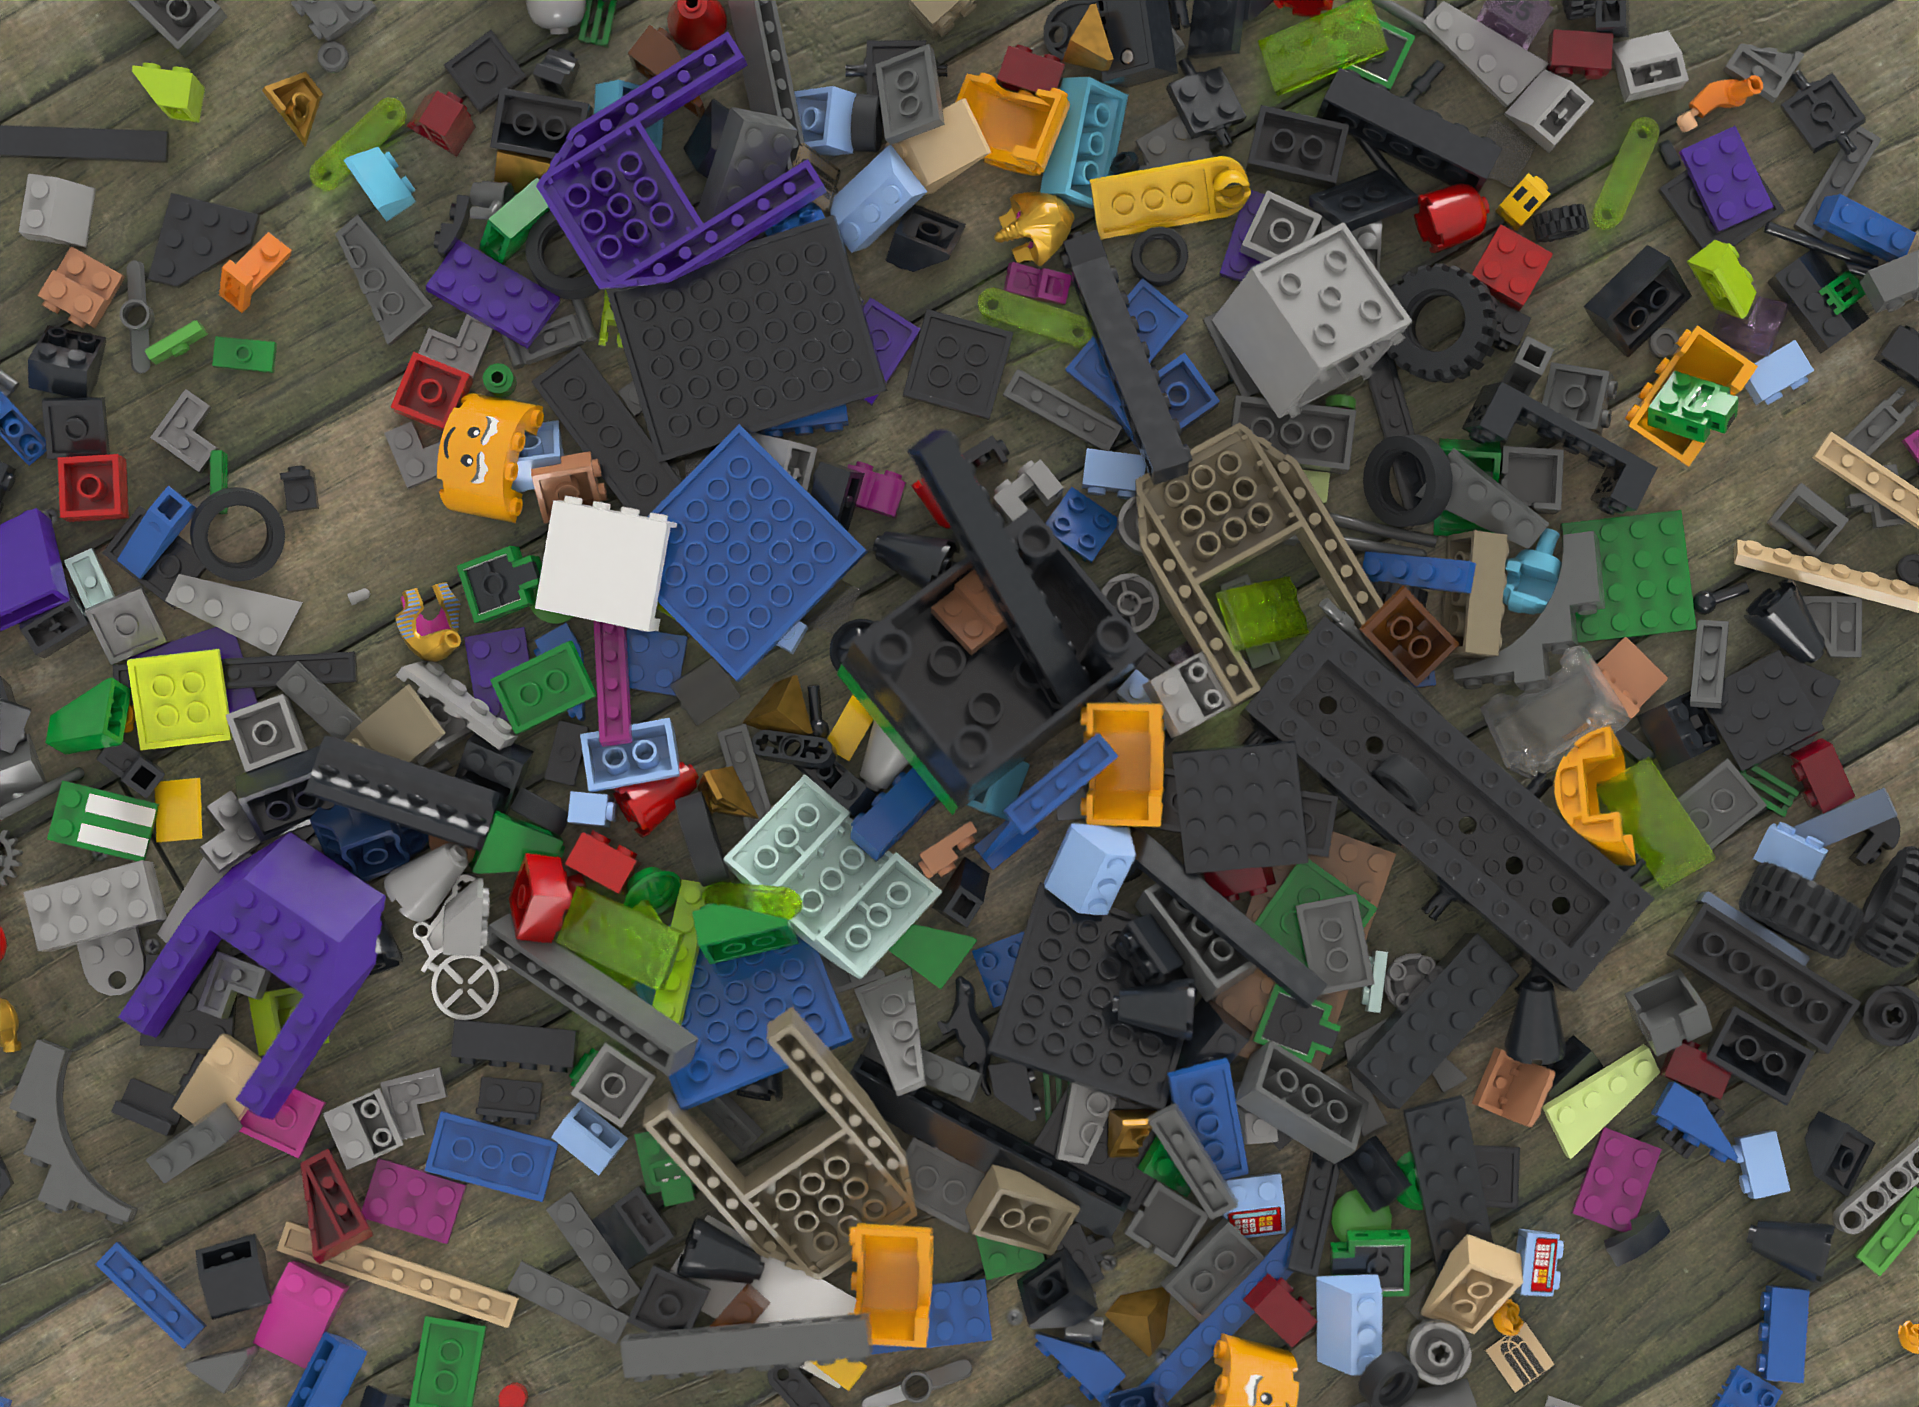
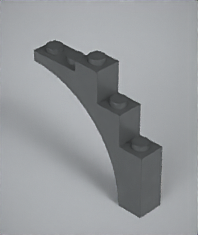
[1453,531,1605,693]
[9,1039,138,1225]

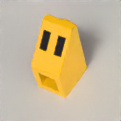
[1495,173,1550,232]

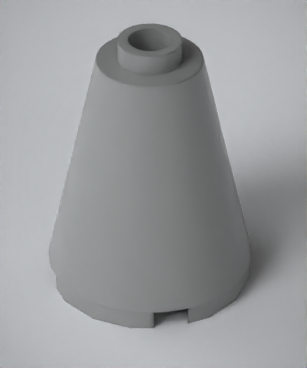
[860,720,909,792]
[384,843,468,922]

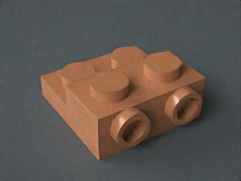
[38,246,125,329]
[531,451,607,523]
[931,570,1007,655]
[918,821,977,879]

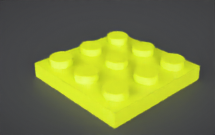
[127,649,233,750]

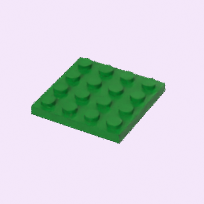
[1560,510,1697,643]

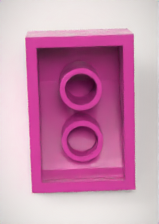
[253,1259,350,1369]

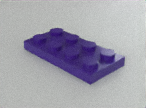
[426,240,561,349]

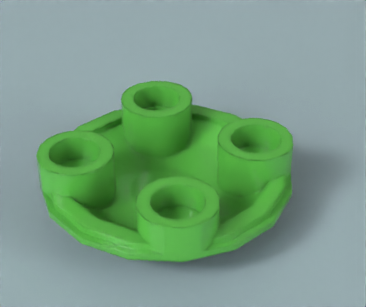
[1331,1189,1392,1242]

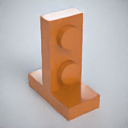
[219,232,292,313]

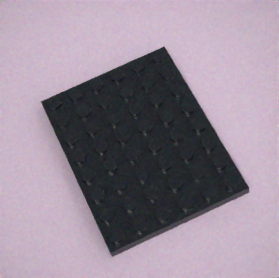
[606,215,888,463]

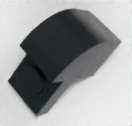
[96,740,165,799]
[1849,816,1900,866]

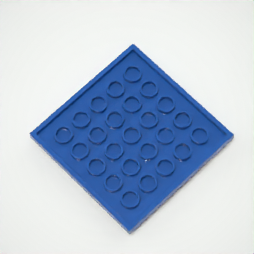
[647,424,868,682]
[620,892,854,1111]

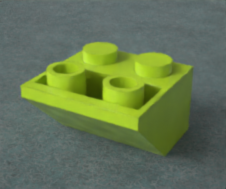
[132,63,205,122]

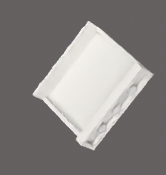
[535,496,677,632]

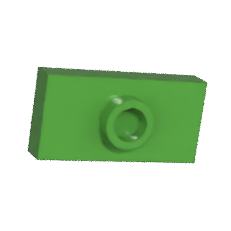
[145,320,208,365]

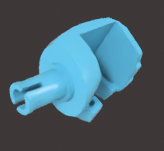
[1503,528,1562,615]

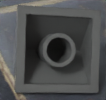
[0,733,47,807]
[186,1345,260,1394]

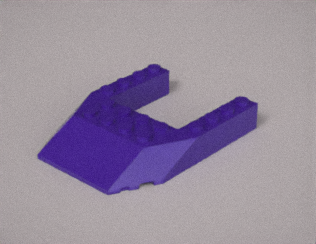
[536,31,827,290]
[119,832,386,1120]

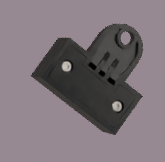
[1043,0,1178,88]

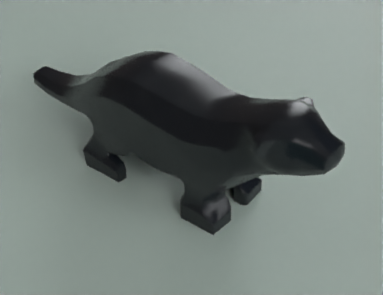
[937,976,992,1096]

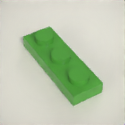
[1854,1186,1919,1276]

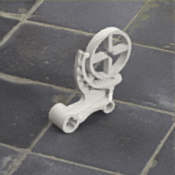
[413,873,510,1020]

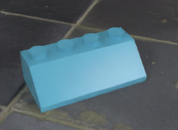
[1040,77,1128,209]

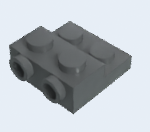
[290,0,377,42]
[1542,362,1618,435]

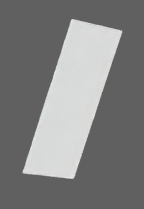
[671,1215,856,1388]

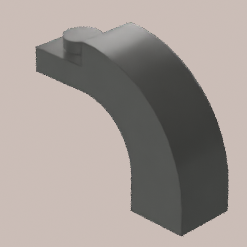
[1500,336,1554,444]

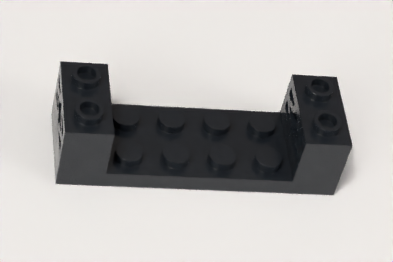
[1462,381,1658,515]

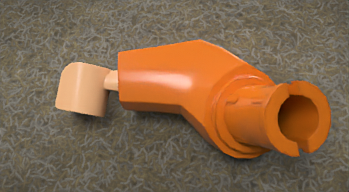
[1677,75,1763,132]

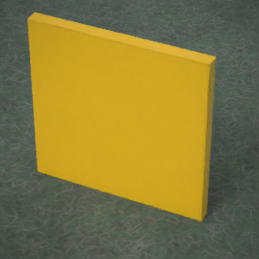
[154,778,202,843]

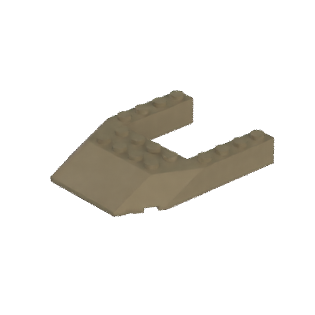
[1135,423,1384,711]
[643,1007,917,1280]

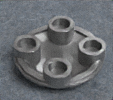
[1384,954,1436,1008]

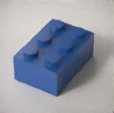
[1110,352,1220,452]

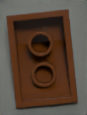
[628,25,705,119]
[1359,586,1459,687]

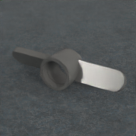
[120,260,155,374]
[861,1359,973,1407]

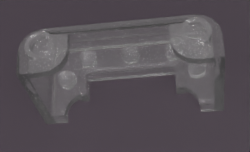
[1480,645,1630,779]

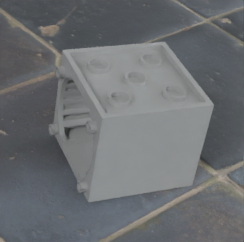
[1212,222,1412,418]

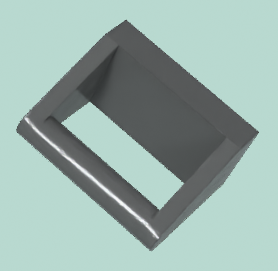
[1767,483,1849,558]

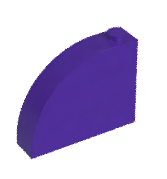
[0,508,70,631]

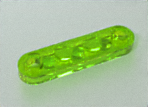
[310,97,407,191]
[1592,117,1660,230]
[978,288,1093,347]
[703,882,803,920]

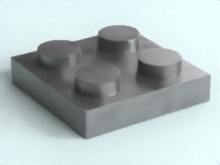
[85,585,167,665]

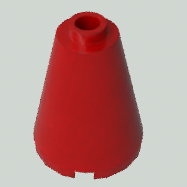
[667,0,727,51]
[613,762,699,838]

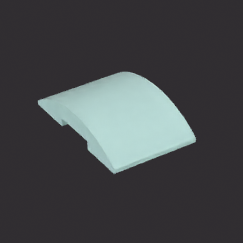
[723,774,942,979]

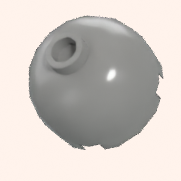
[526,0,586,34]
[1102,573,1159,634]

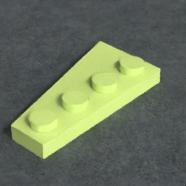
[1542,1044,1661,1159]

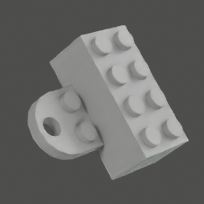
[23,860,167,996]

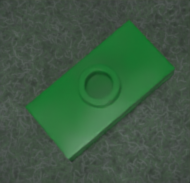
[212,336,277,373]

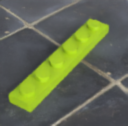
[652,879,713,1026]

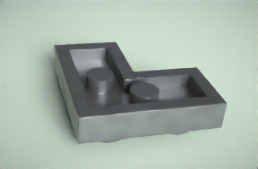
[418,314,494,379]
[150,389,219,473]
[384,421,440,489]
[199,791,267,874]
[197,951,272,1020]
[380,1067,448,1140]

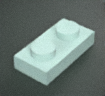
[64,548,115,609]
[1361,951,1388,1013]

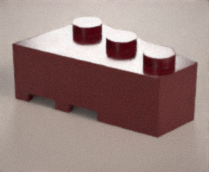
[406,90,475,157]
[300,1149,374,1265]

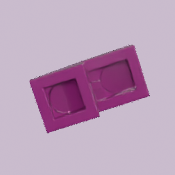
[1003,262,1071,305]

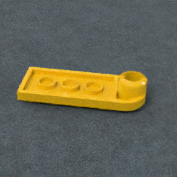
[1089,156,1251,239]

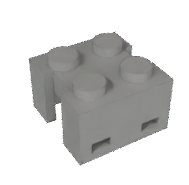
[993,459,1064,524]

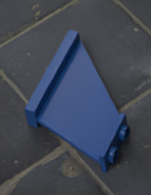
[973,732,1118,870]

